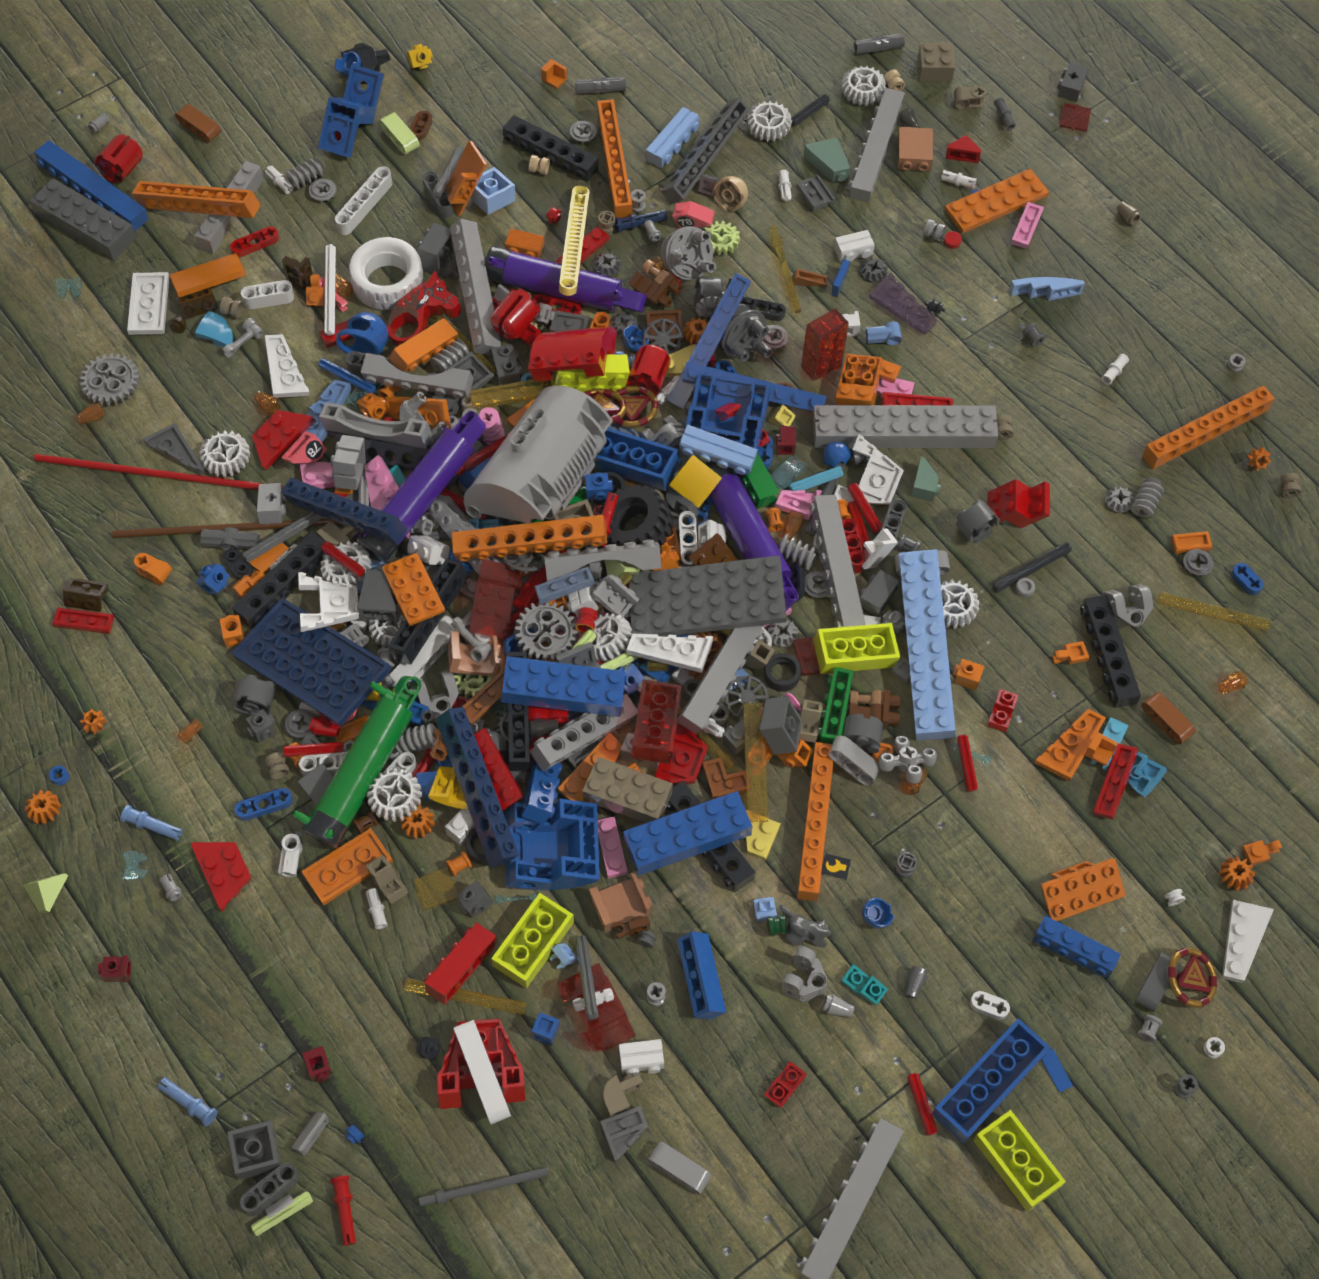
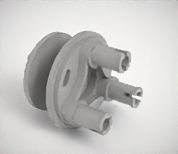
[661,226,716,280]

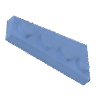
[298,380,352,442]

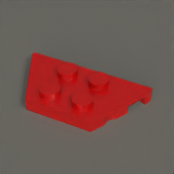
[252,410,315,471]
[655,720,708,786]
[191,842,252,912]

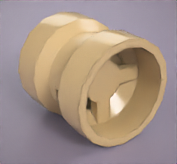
[884,70,905,91]
[529,155,550,175]

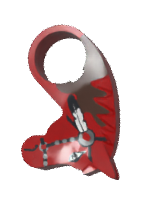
[387,271,462,347]

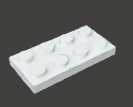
[127,272,170,335]

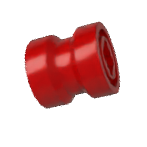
[575,607,598,633]

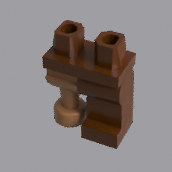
[628,259,683,308]
[849,689,900,730]

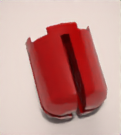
[94,134,143,183]
[490,288,541,340]
[626,345,671,396]

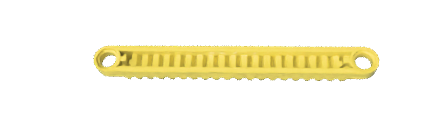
[559,186,589,296]

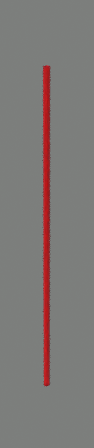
[34,454,429,512]

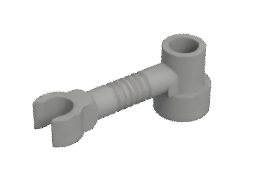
[222,318,264,358]
[448,617,492,663]

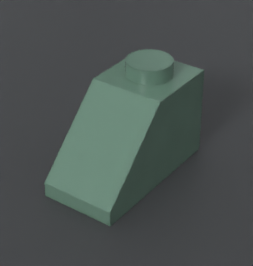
[911,457,941,502]

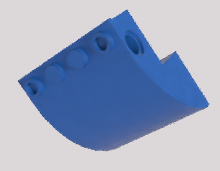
[685,373,771,449]
[505,799,600,890]

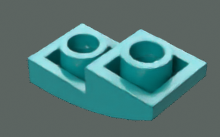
[840,964,888,1006]

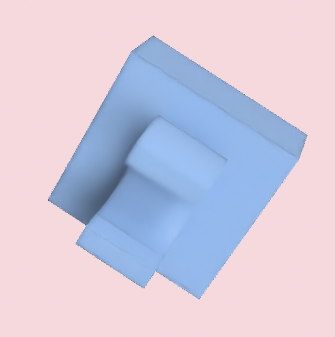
[753,897,777,922]
[550,943,578,969]

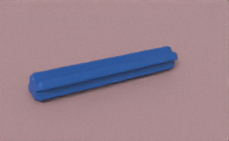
[318,358,376,393]

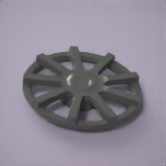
[643,319,682,354]
[503,552,545,573]
[725,676,769,718]

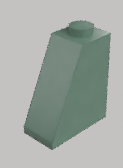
[804,138,850,183]

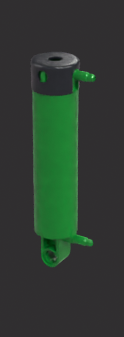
[292,676,421,849]

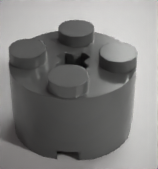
[694,277,725,309]
[956,499,1000,544]
[231,674,275,716]
[842,714,883,753]

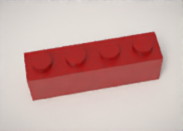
[424,922,497,1005]

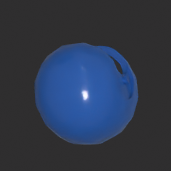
[336,312,388,355]

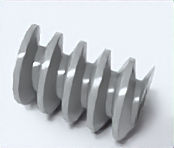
[285,156,324,190]
[430,338,469,373]
[1130,477,1164,518]
[778,534,818,570]
[396,723,436,754]

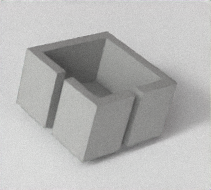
[330,435,366,490]

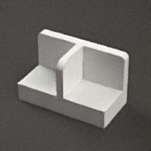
[862,529,898,569]

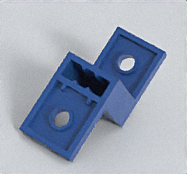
[318,64,384,158]

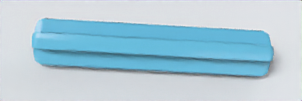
[790,466,844,491]

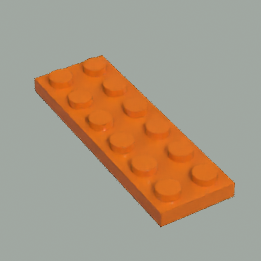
[944,169,1049,234]

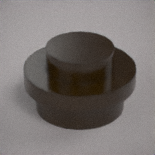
[168,316,186,333]

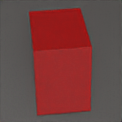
[945,135,981,164]

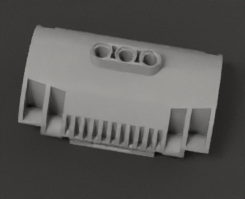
[464,386,613,524]

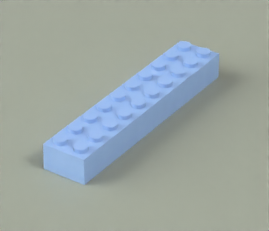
[899,549,956,741]

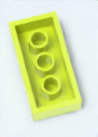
[551,355,630,392]
[813,623,900,674]
[491,893,574,989]
[973,1110,1066,1212]

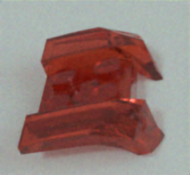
[469,559,522,640]
[558,963,636,1052]

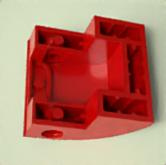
[528,327,617,382]

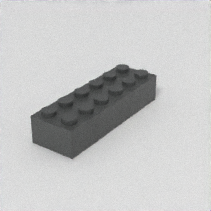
[30,178,136,261]

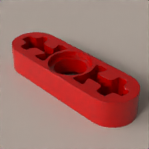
[230,226,279,257]
[532,294,581,315]

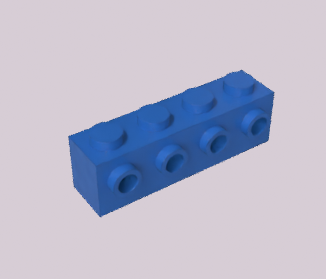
[521,758,562,825]
[1032,916,1121,979]
[677,931,726,1020]

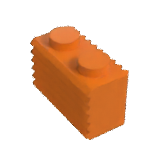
[505,228,545,258]

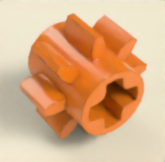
[1247,447,1271,471]
[80,709,107,735]

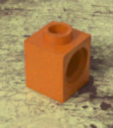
[220,615,244,647]

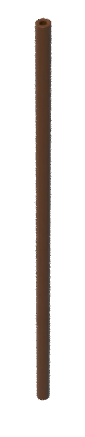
[112,518,344,538]

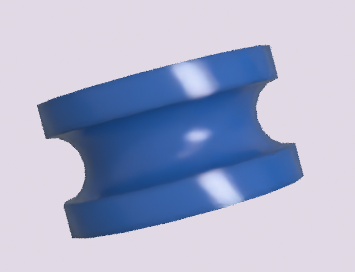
[49,766,69,785]

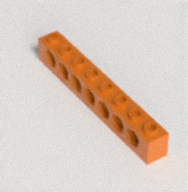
[597,99,632,218]
[132,181,261,218]
[1142,385,1275,469]
[452,515,607,562]
[797,742,833,902]

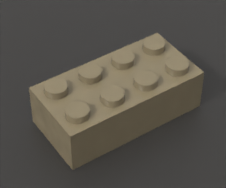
[582,757,673,823]

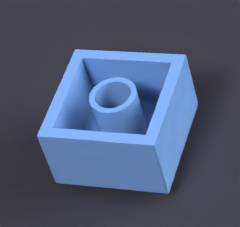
[470,167,515,215]

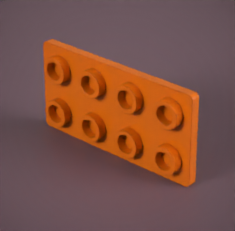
[446,141,487,216]
[382,553,445,626]
[1041,858,1125,921]

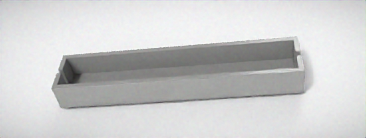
[813,405,998,448]

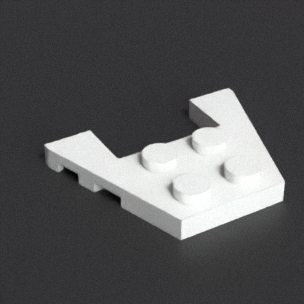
[834,434,904,505]
[298,572,359,632]

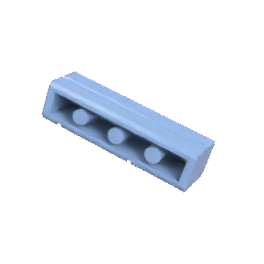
[645,107,700,169]
[680,425,758,475]

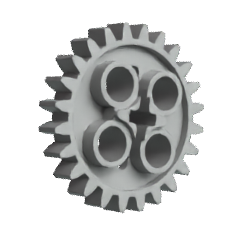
[80,353,140,406]
[514,601,578,662]

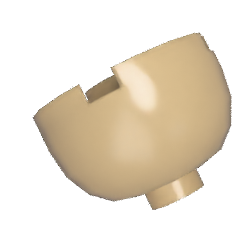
[714,176,748,212]

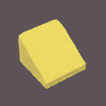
[769,405,796,427]

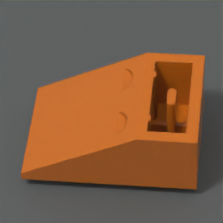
[836,354,882,405]

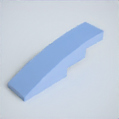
[1009,277,1085,301]

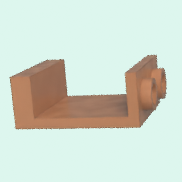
[897,127,933,171]
[448,631,502,677]
[589,872,652,932]

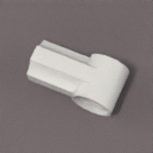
[278,834,302,877]

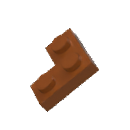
[702,757,751,799]

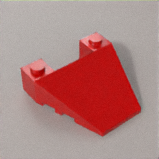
[437,1018,526,1109]

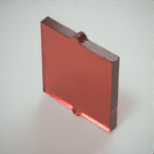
[1060,103,1091,132]

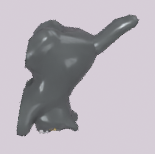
[779,905,831,947]

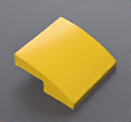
[669,455,722,508]
[429,766,469,810]

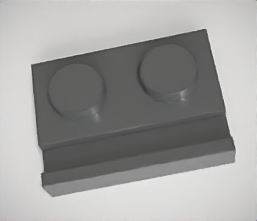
[796,175,835,211]

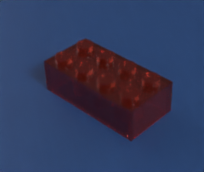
[801,308,849,381]
[630,679,682,764]

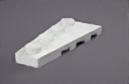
[265,334,310,398]
[627,634,713,673]
[1222,900,1274,983]

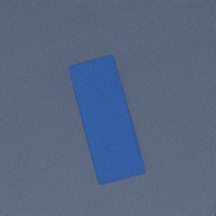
[1042,1048,1073,1092]

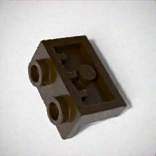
[282,256,313,291]
[175,288,218,320]
[63,577,109,612]

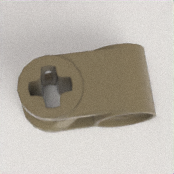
[954,86,987,109]

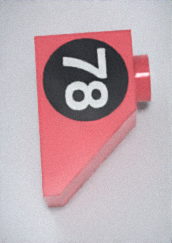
[672,201,715,228]
[281,431,327,464]

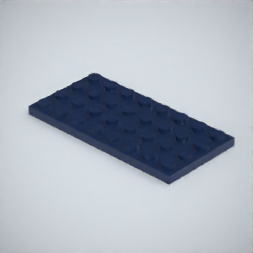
[231,598,392,727]

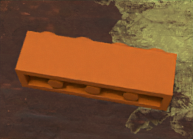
[389,318,458,373]

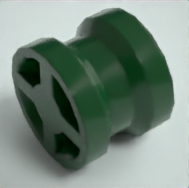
[767,914,787,937]

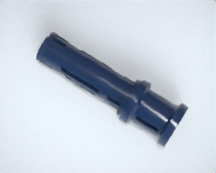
[615,209,667,233]

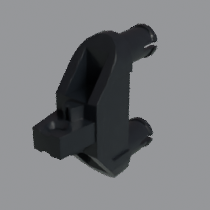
[340,43,391,83]

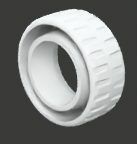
[349,237,423,310]

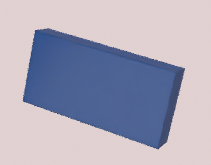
[831,259,850,298]

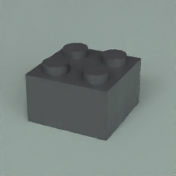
[417,223,455,277]
[759,696,802,754]
[228,1120,282,1180]

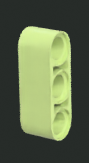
[379,112,420,155]

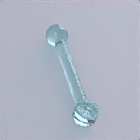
[952,743,991,764]
[495,894,537,904]

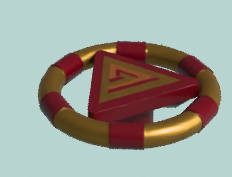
[608,386,659,428]
[583,388,627,424]
[1168,947,1217,1008]

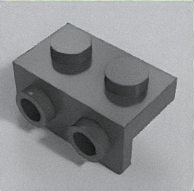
[549,311,589,332]
[555,642,601,668]

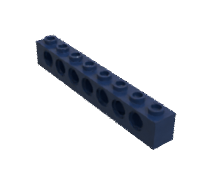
[280,477,407,544]
[435,707,519,867]

